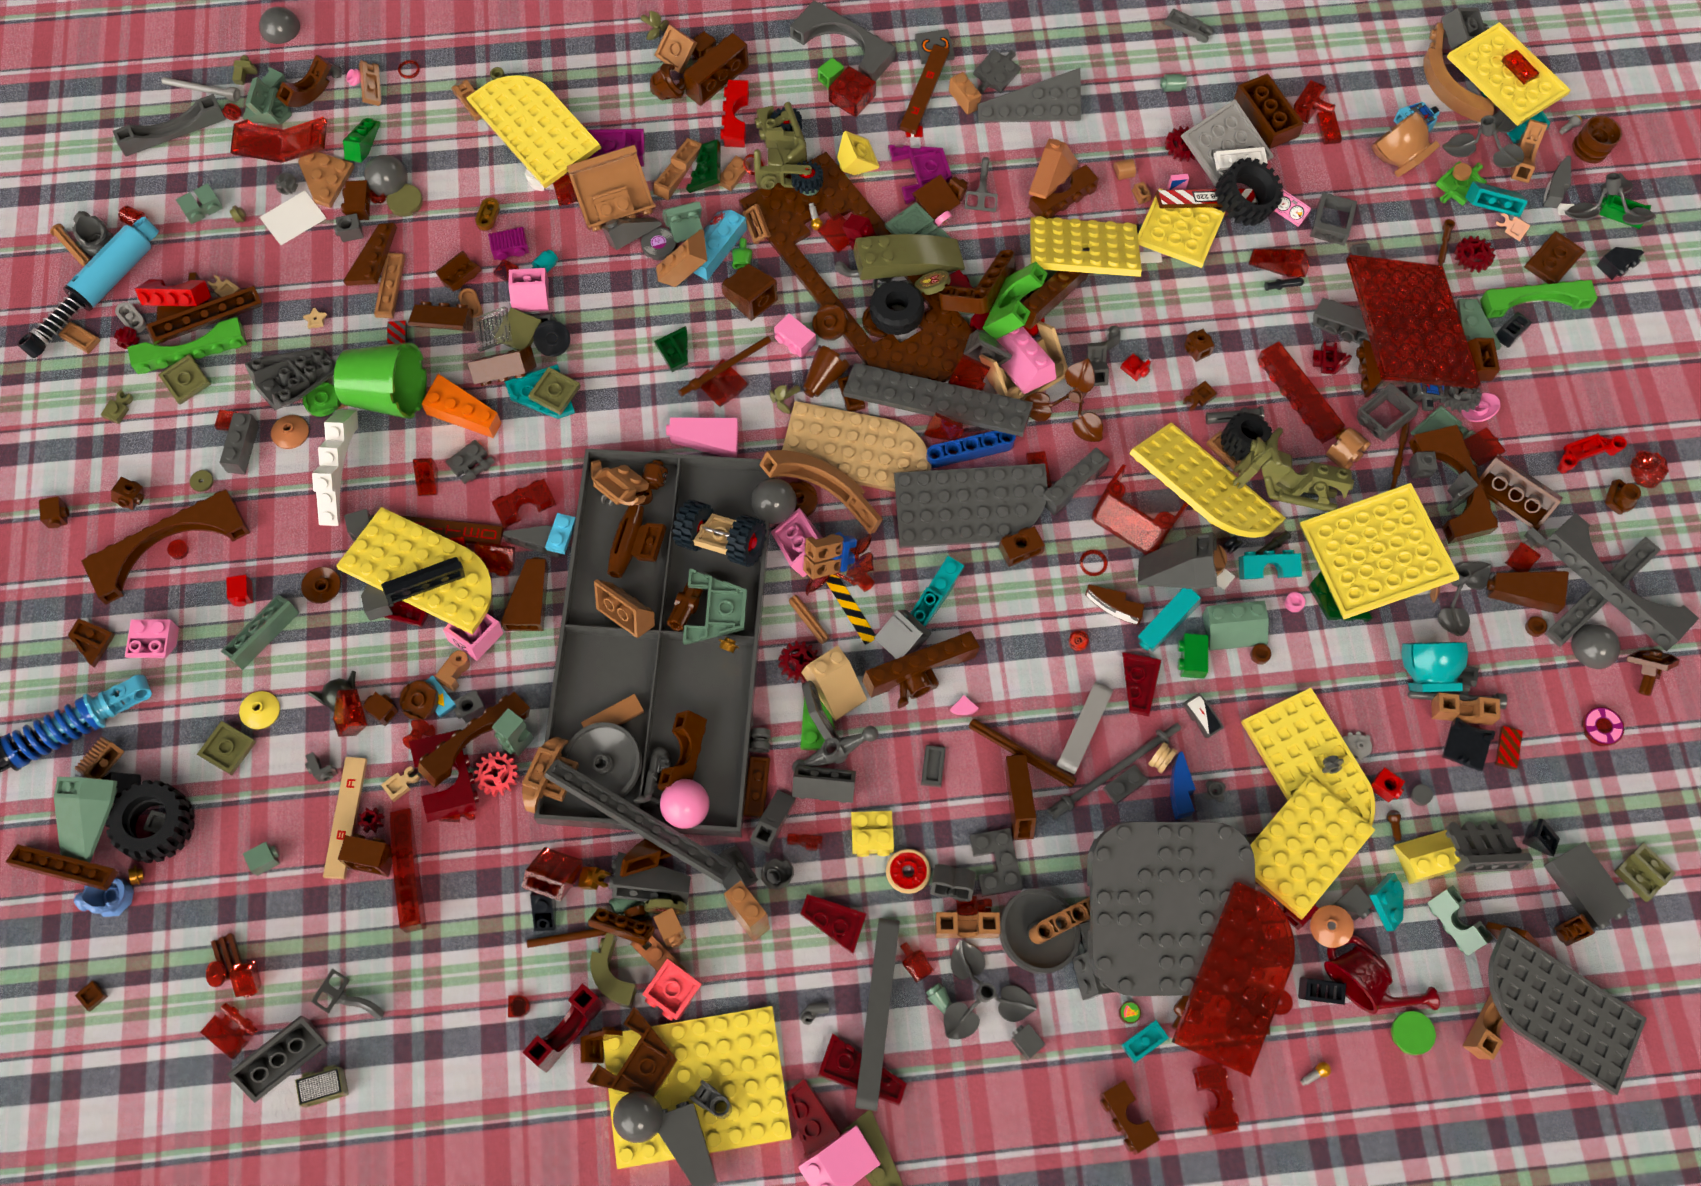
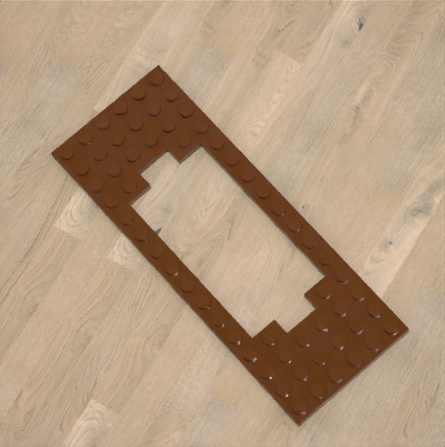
[739,152,979,382]

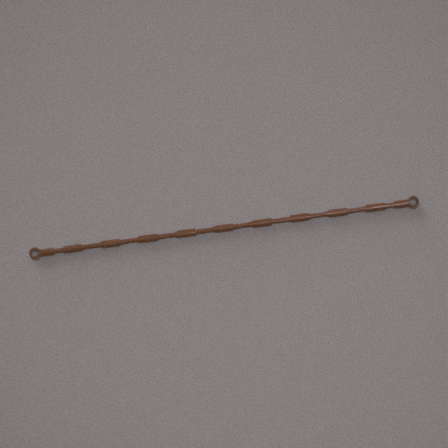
[1388,219,1455,491]

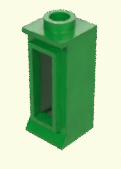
[1599,194,1652,229]

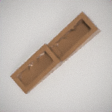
[653,138,702,201]

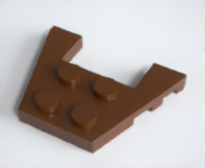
[587,1007,678,1097]

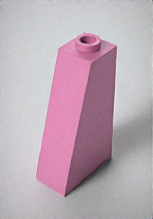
[666,417,738,458]

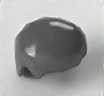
[761,858,794,890]

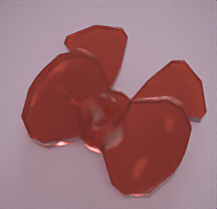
[403,719,436,750]

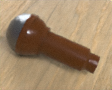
[1387,810,1402,842]

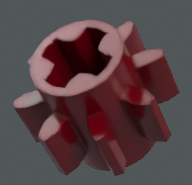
[113,326,140,349]
[358,807,385,833]

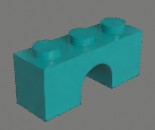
[1238,550,1302,580]

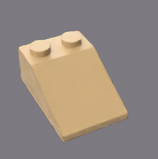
[801,645,867,721]

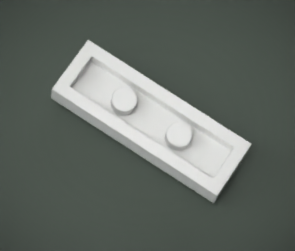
[1214,147,1268,171]

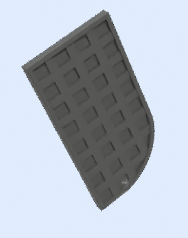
[894,464,1048,548]
[1488,928,1647,1095]

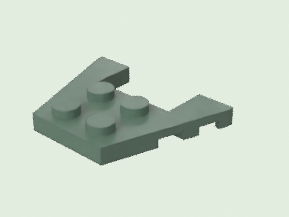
[683,569,747,645]

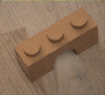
[1431,692,1500,725]
[935,912,1000,938]

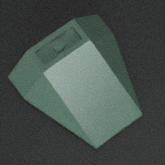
[54,777,117,862]

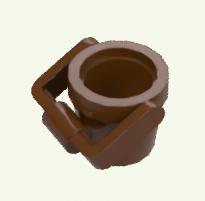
[1605,479,1641,515]

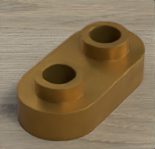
[475,197,500,231]

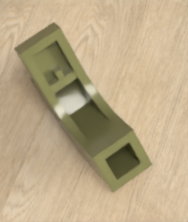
[590,933,637,1009]

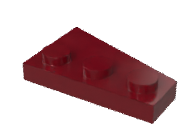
[1122,652,1161,717]

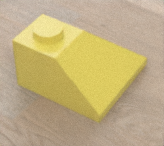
[837,131,880,175]

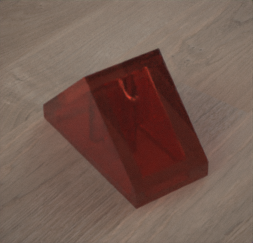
[413,458,438,496]

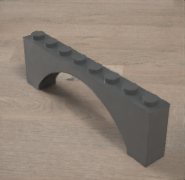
[1543,513,1699,651]

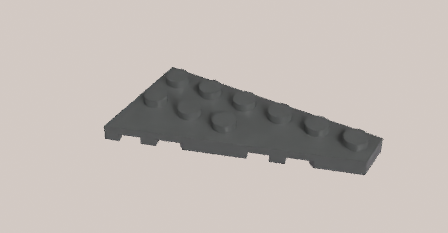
[978,68,1081,123]

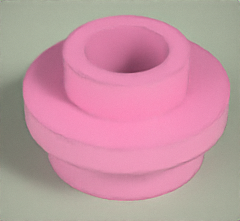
[346,69,361,86]

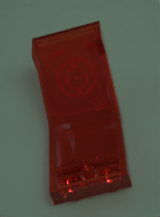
[230,117,327,163]

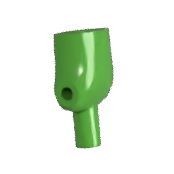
[732,238,752,270]

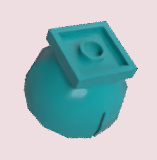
[1401,642,1468,692]

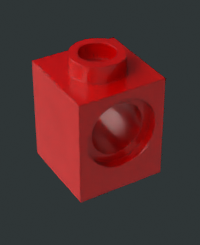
[1371,767,1405,803]

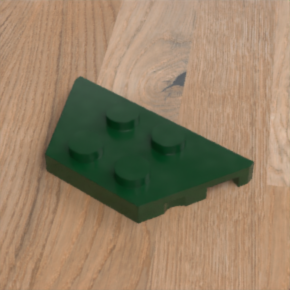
[1308,571,1372,622]

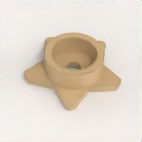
[303,308,327,329]

